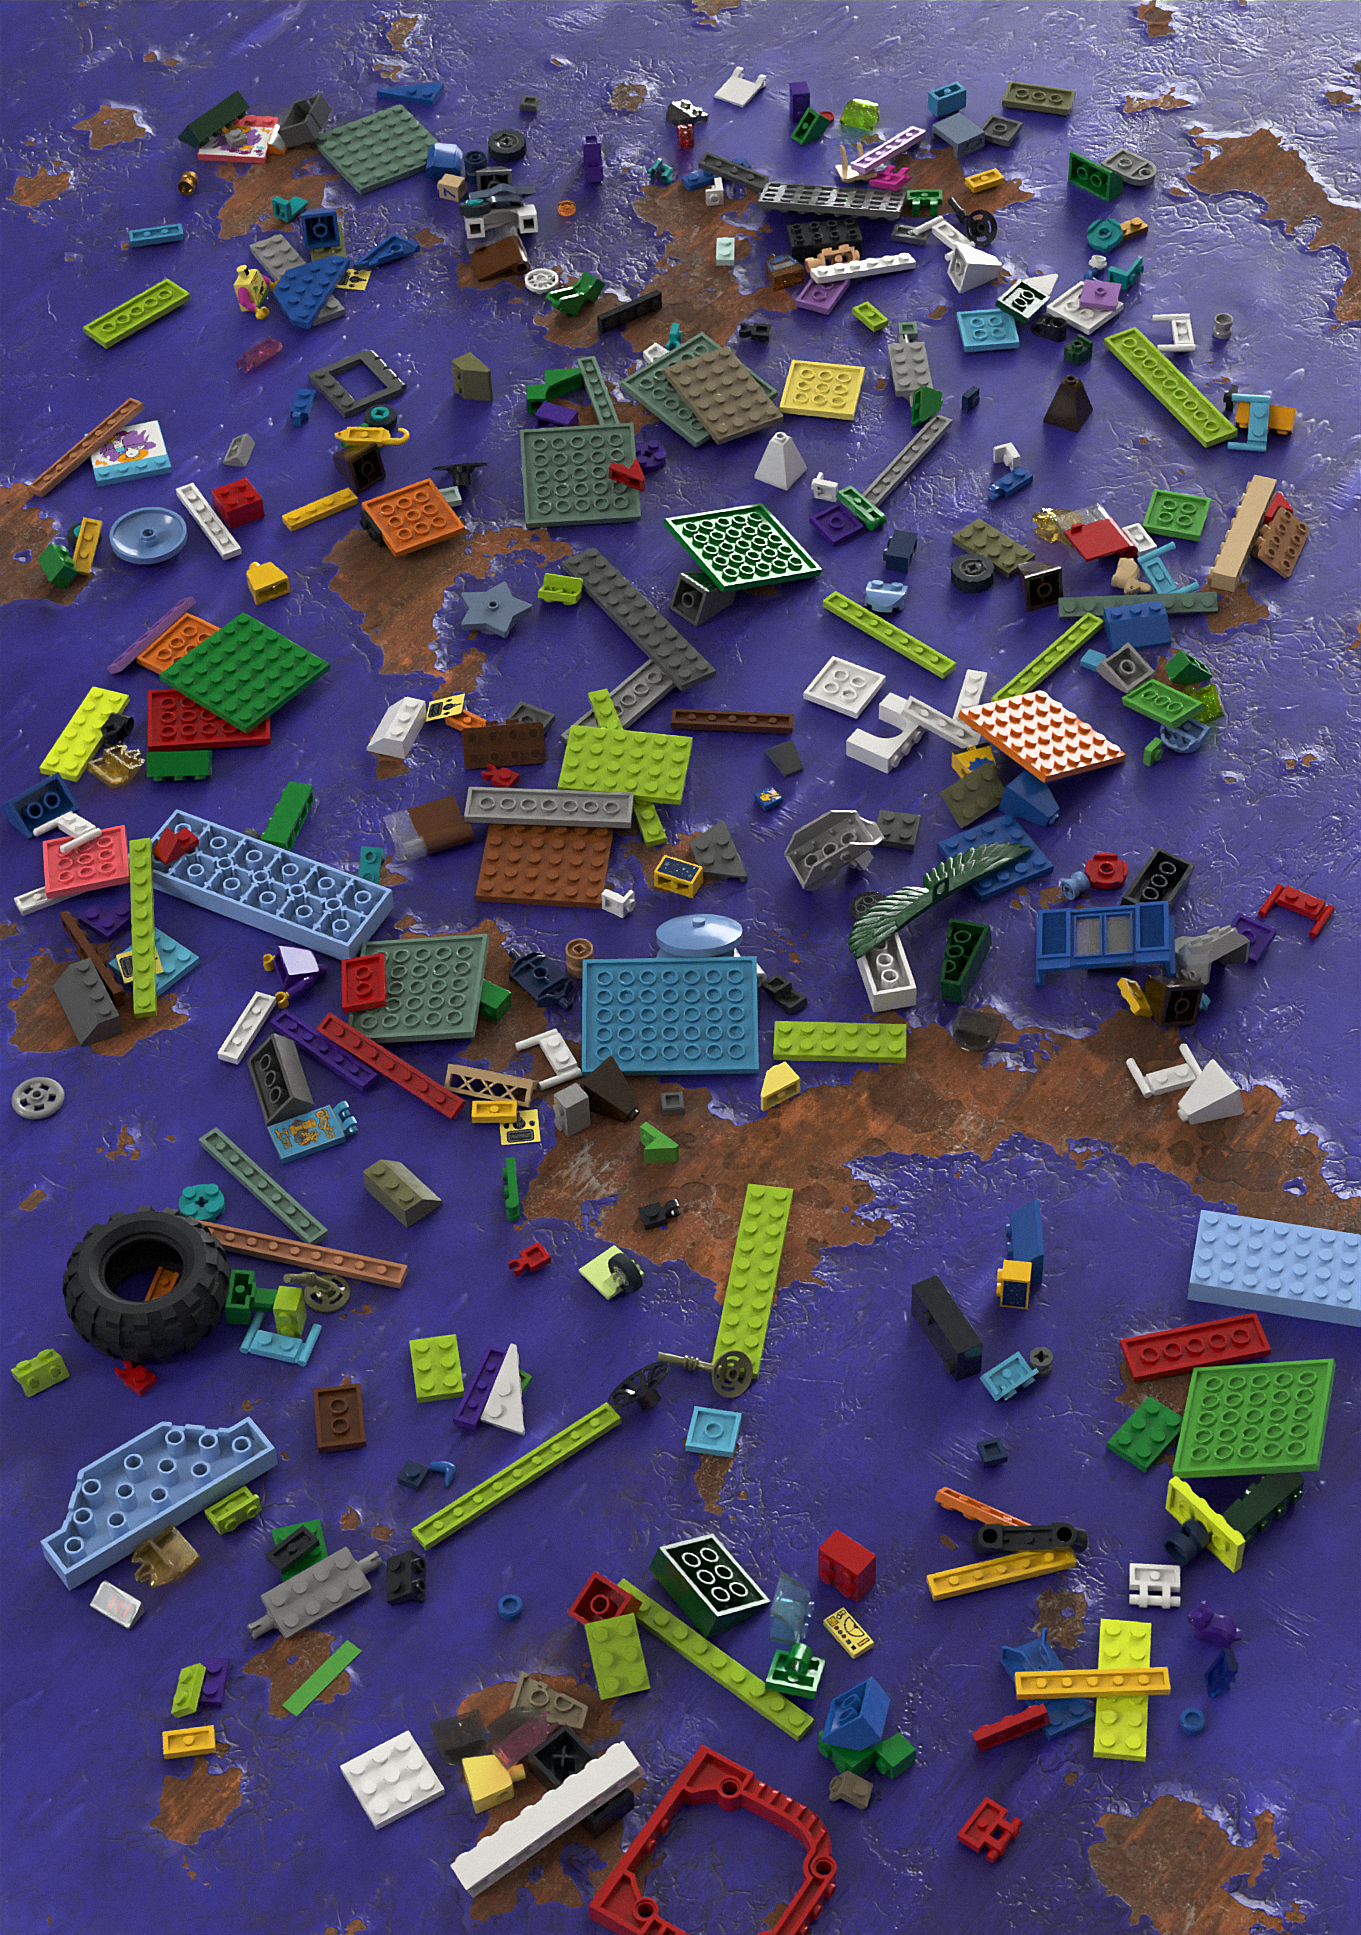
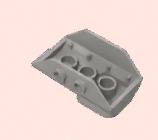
[784,810,885,891]
[1165,925,1250,984]

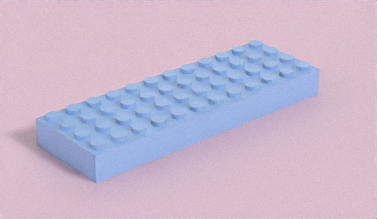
[151,809,394,960]
[1187,1210,1361,1327]

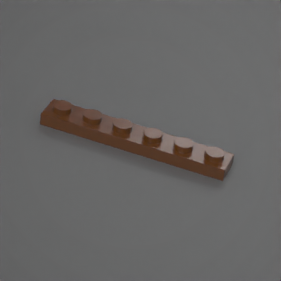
[671,708,794,734]
[59,910,125,1008]

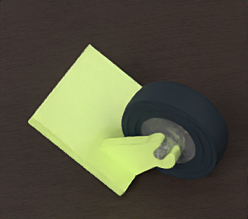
[579,1245,644,1300]

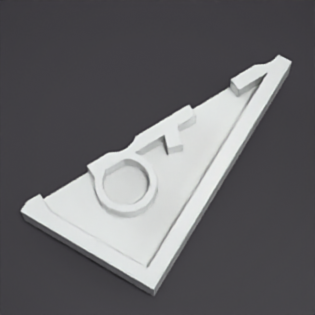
[480,1343,525,1436]

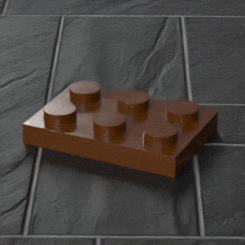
[313,1383,367,1453]

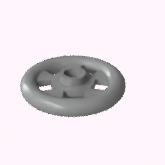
[11,1077,65,1120]

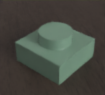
[898,322,918,340]

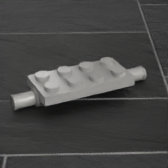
[887,334,933,412]
[247,1546,383,1640]

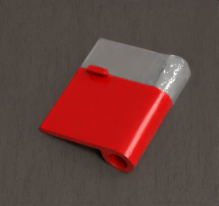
[1053,504,1137,562]

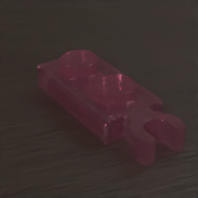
[236,337,283,372]
[491,1711,559,1771]

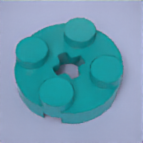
[1087,218,1124,253]
[179,1184,225,1223]

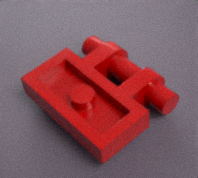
[957,1797,1023,1863]

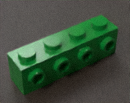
[260,781,315,852]

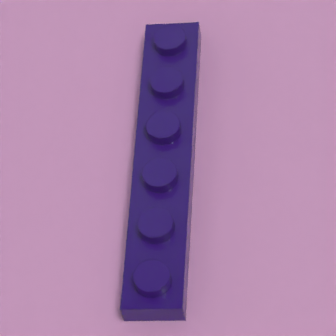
[270,1009,379,1092]

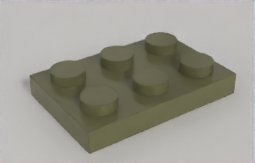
[940,762,1005,828]

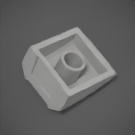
[1095,642,1155,694]

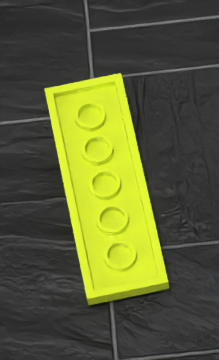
[39,687,130,782]
[1093,1619,1151,1762]

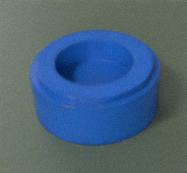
[498,1594,523,1621]
[1179,1708,1206,1735]

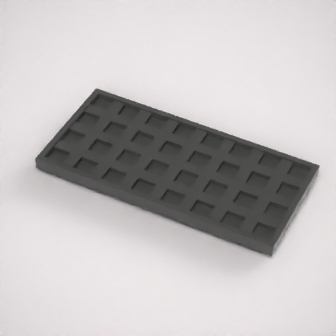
[758,182,907,221]

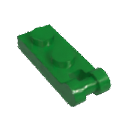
[836,485,887,531]
[502,1157,520,1222]

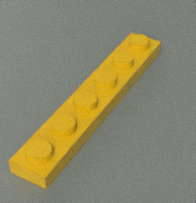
[926,1551,1076,1601]
[1014,1667,1171,1700]

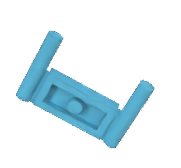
[1228,394,1270,452]
[1137,542,1200,594]
[240,1311,322,1367]

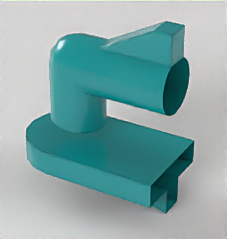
[647,158,673,183]

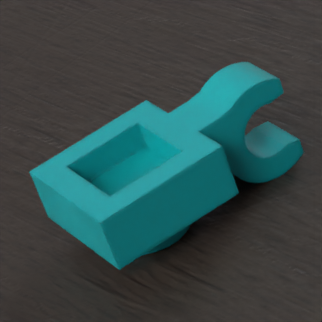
[666,323,683,351]

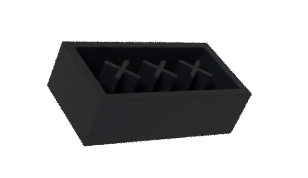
[786,218,863,264]
[527,1724,635,1839]

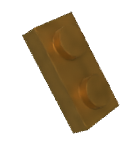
[1120,217,1148,243]

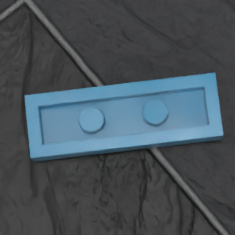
[129,223,184,247]

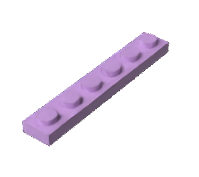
[851,126,926,174]

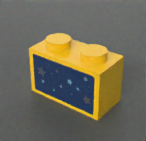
[654,855,703,898]
[996,1260,1032,1309]

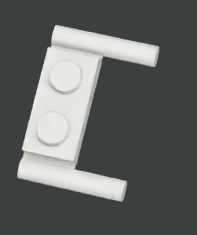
[913,216,975,261]
[1152,314,1195,352]
[515,1029,582,1091]

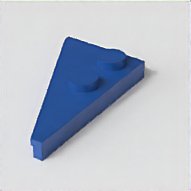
[377,82,444,107]
[354,233,420,272]

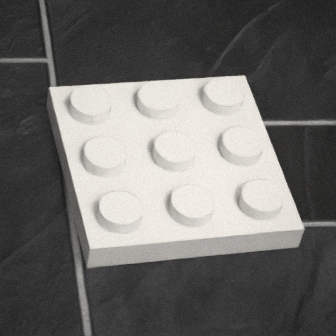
[1046,281,1124,335]
[804,656,886,719]
[340,1731,445,1830]

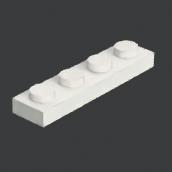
[953,669,987,729]
[900,696,981,749]
[217,991,277,1065]

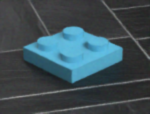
[685,1406,742,1458]

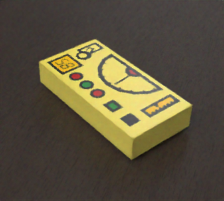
[823,1607,874,1659]

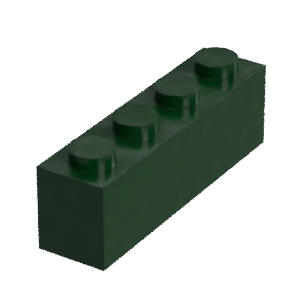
[177,90,250,148]
[1222,1472,1304,1547]

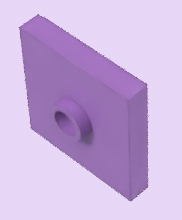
[1079,280,1121,311]

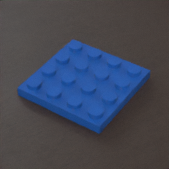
[937,813,1054,902]

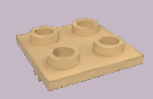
[835,143,877,183]

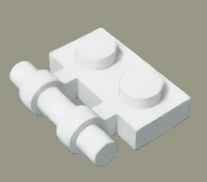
[1129,1563,1180,1609]

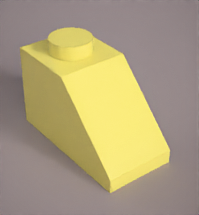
[761,1062,800,1112]

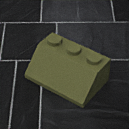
[362,1159,443,1228]

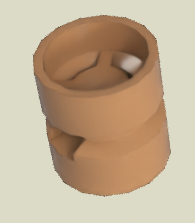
[565,938,594,979]

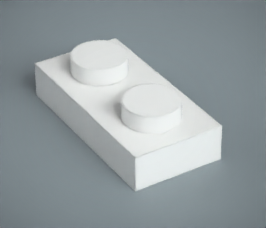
[1122,523,1157,557]

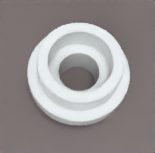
[1089,255,1107,270]

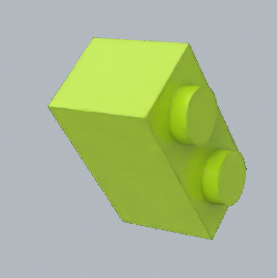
[273,1286,307,1339]

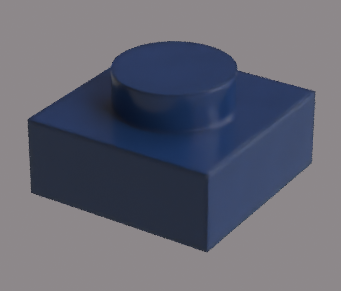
[961,386,980,413]
[977,1437,1008,1467]
[397,1460,430,1492]

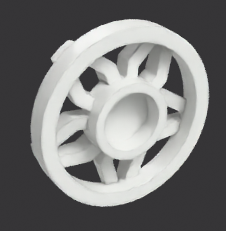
[525,269,559,294]

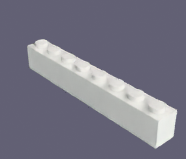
[450,1741,646,1898]

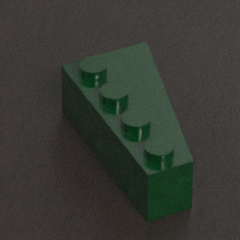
[940,918,992,1004]

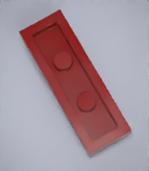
[972,1703,1051,1752]

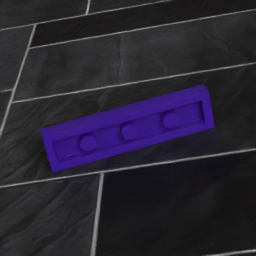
[453,1345,508,1430]

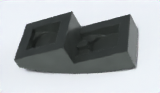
[761,974,808,1015]

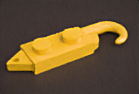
[334,426,410,447]

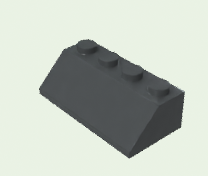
[53,958,123,1048]
[246,1033,314,1126]

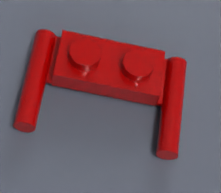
[1258,884,1335,939]

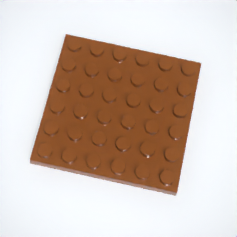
[475,823,615,909]

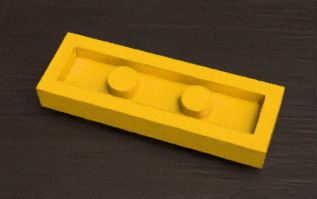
[73,517,102,576]

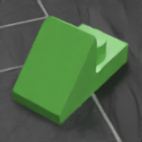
[640,1122,679,1163]

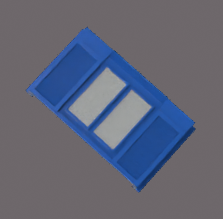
[1036,901,1176,986]

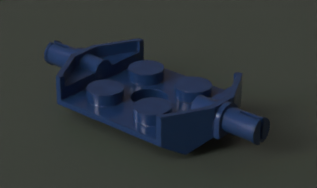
[509,949,573,1012]

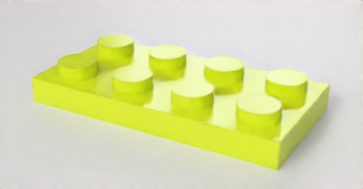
[1165,1476,1245,1573]

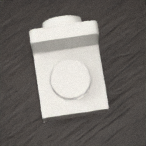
[705,177,724,206]
[993,443,1020,471]
[811,472,838,502]
[601,889,636,918]

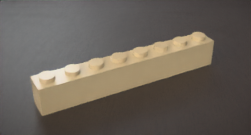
[1209,475,1277,592]

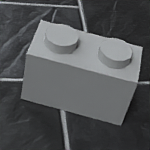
[553,1083,590,1137]

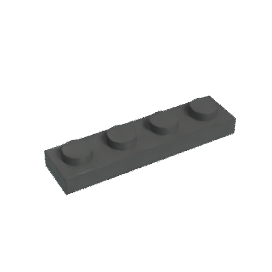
[698,151,769,193]

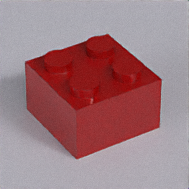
[211,477,265,529]
[818,1529,876,1602]
[567,1571,643,1624]

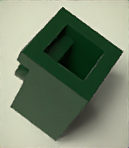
[1064,334,1093,366]

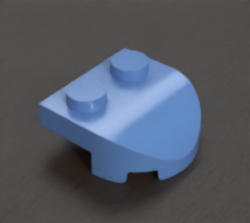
[865,580,908,612]
[1160,718,1211,753]

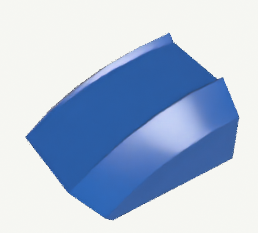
[426,143,462,179]

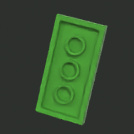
[1121,679,1205,729]

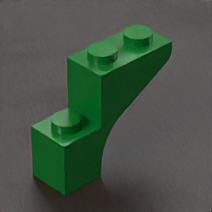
[546,271,605,317]
[526,368,582,414]
[818,1729,916,1780]

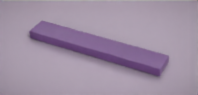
[107,596,196,674]

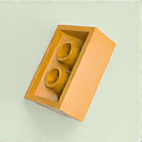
[1235,402,1297,435]

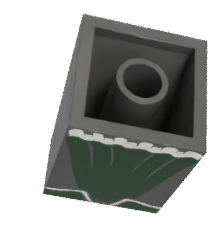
[669,569,737,627]

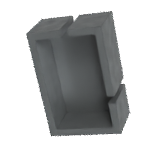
[277,93,331,148]

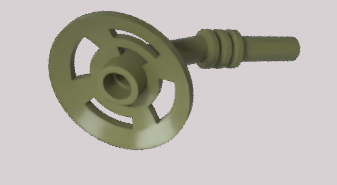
[283,1272,350,1313]
[657,1350,753,1398]

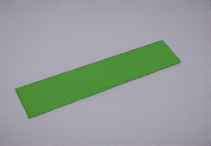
[282,1640,361,1717]

